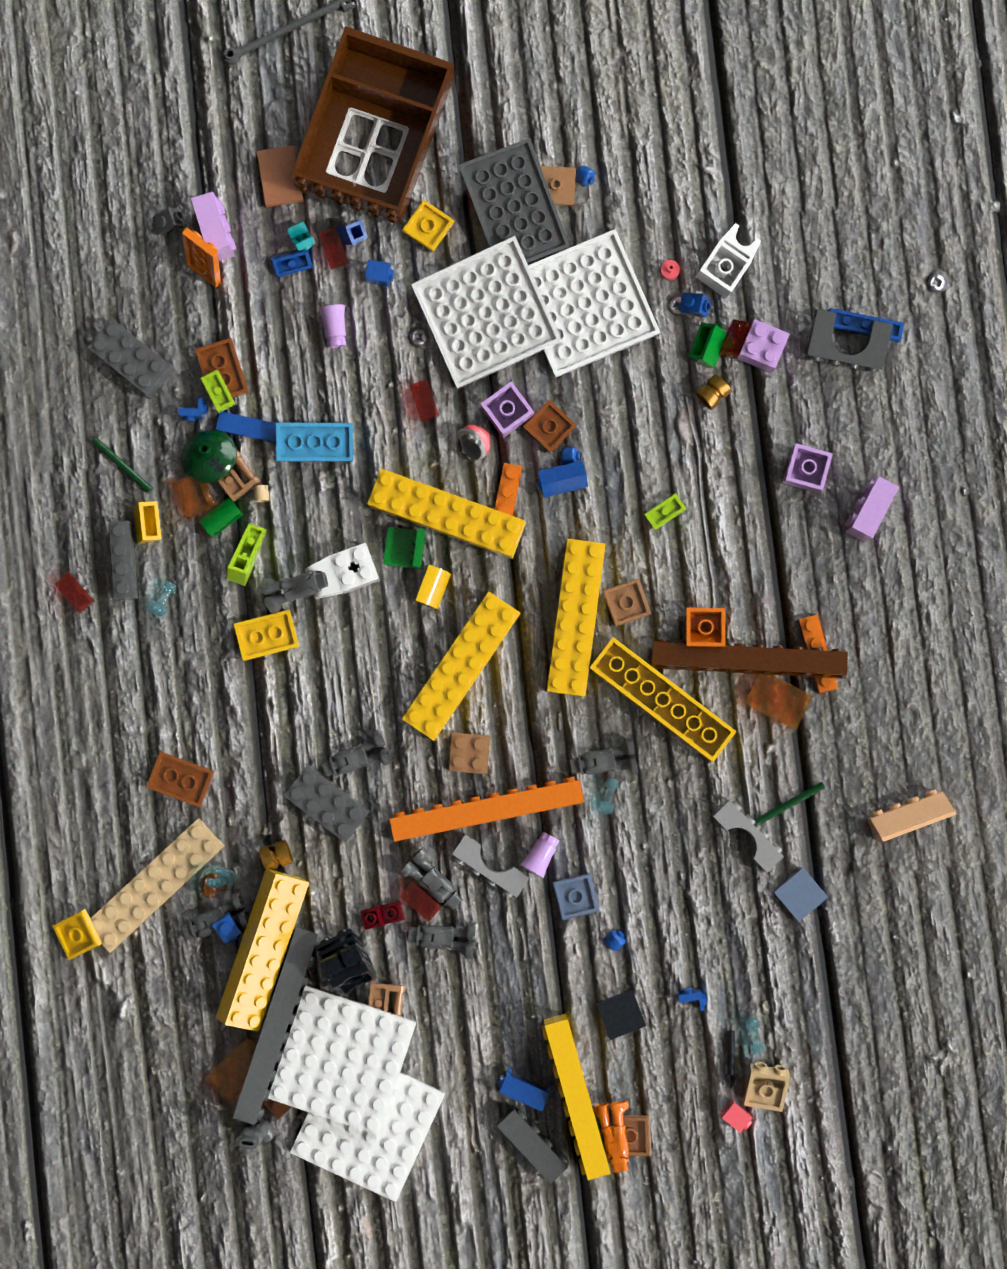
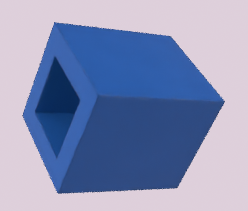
[336,219,368,245]
[365,259,395,287]

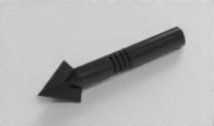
[725,1030,737,1089]

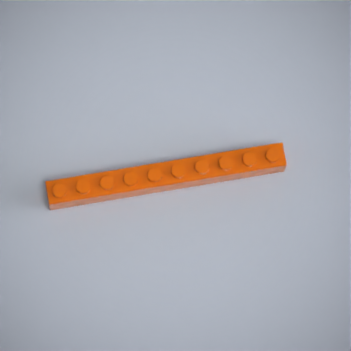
[390,777,584,842]

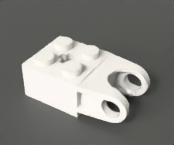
[695,223,761,298]
[305,543,380,599]

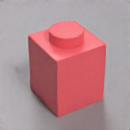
[720,1099,752,1133]

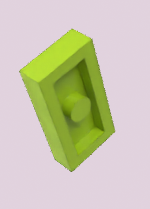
[201,369,236,413]
[644,493,687,531]

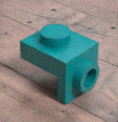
[287,221,315,251]

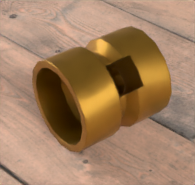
[695,374,731,410]
[259,839,293,870]

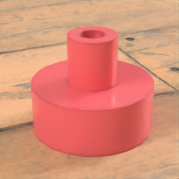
[660,260,680,281]

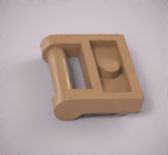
[218,451,261,502]
[368,982,406,1016]

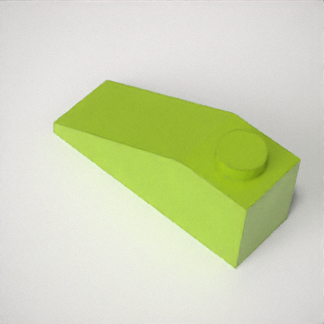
[227,523,267,586]

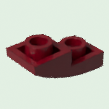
[360,901,405,930]

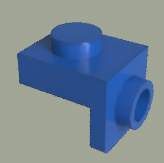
[679,292,711,318]
[178,397,208,422]
[212,912,242,944]
[677,987,707,1011]

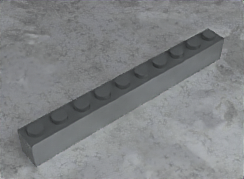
[233,926,321,1125]

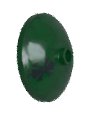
[181,429,237,483]

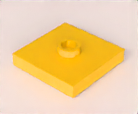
[402,199,455,253]
[52,909,102,960]

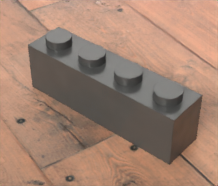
[109,521,138,601]
[497,1106,568,1184]

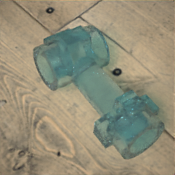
[149,581,177,617]
[597,778,619,815]
[745,1016,765,1055]

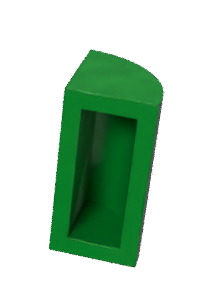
[688,322,728,369]
[199,497,243,538]

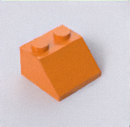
[685,608,725,647]

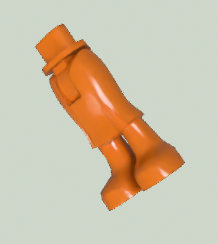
[592,1100,629,1173]

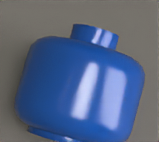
[575,166,595,187]
[560,447,580,465]
[604,930,626,951]

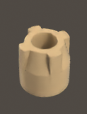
[254,485,269,502]

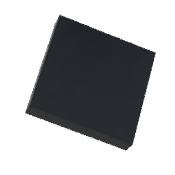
[596,989,646,1040]

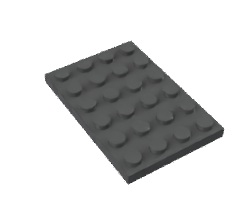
[458,138,570,264]

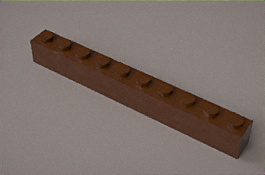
[652,639,848,679]

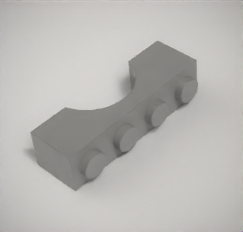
[711,800,784,873]
[452,834,530,898]

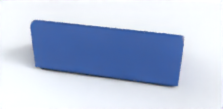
[271,249,313,278]

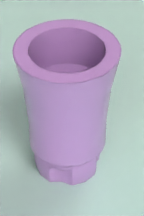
[319,304,346,348]
[520,832,559,878]

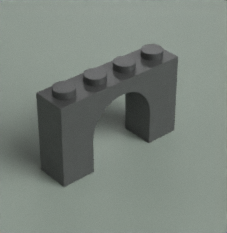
[805,309,893,373]

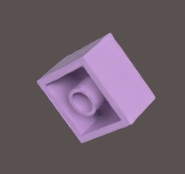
[737,319,790,373]
[480,381,534,438]
[782,443,833,494]

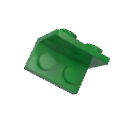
[383,527,426,569]

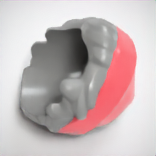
[458,424,491,461]

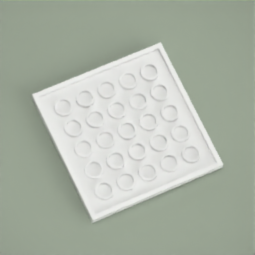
[528,229,660,378]
[411,236,562,389]
[268,985,416,1136]
[290,1072,445,1202]

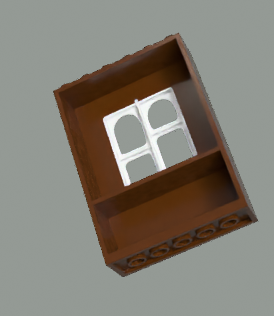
[291,26,454,224]

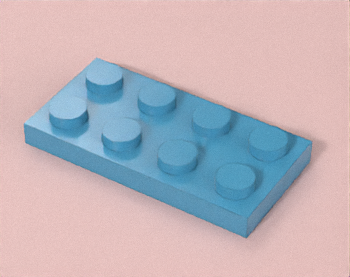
[276,423,353,462]

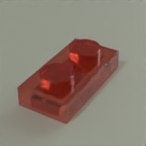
[318,227,349,270]
[719,319,751,359]
[409,379,439,422]
[54,572,95,613]
[400,881,442,921]

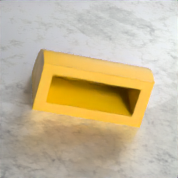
[133,501,162,544]
[416,565,451,610]

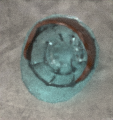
[199,865,237,898]

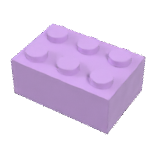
[191,192,236,261]
[845,476,899,542]

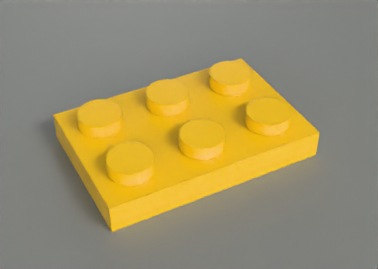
[234,609,300,661]

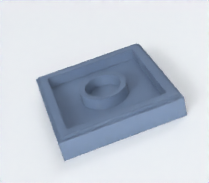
[773,867,828,922]
[553,873,599,920]

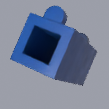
[536,461,588,497]
[497,1067,552,1111]

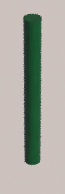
[92,437,153,493]
[755,782,825,826]

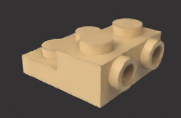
[743,1062,790,1112]

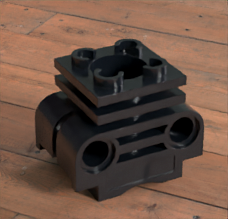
[315,929,377,996]

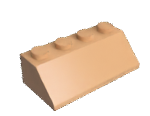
[867,789,956,842]

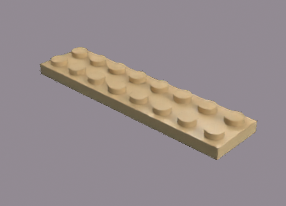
[90,818,225,953]

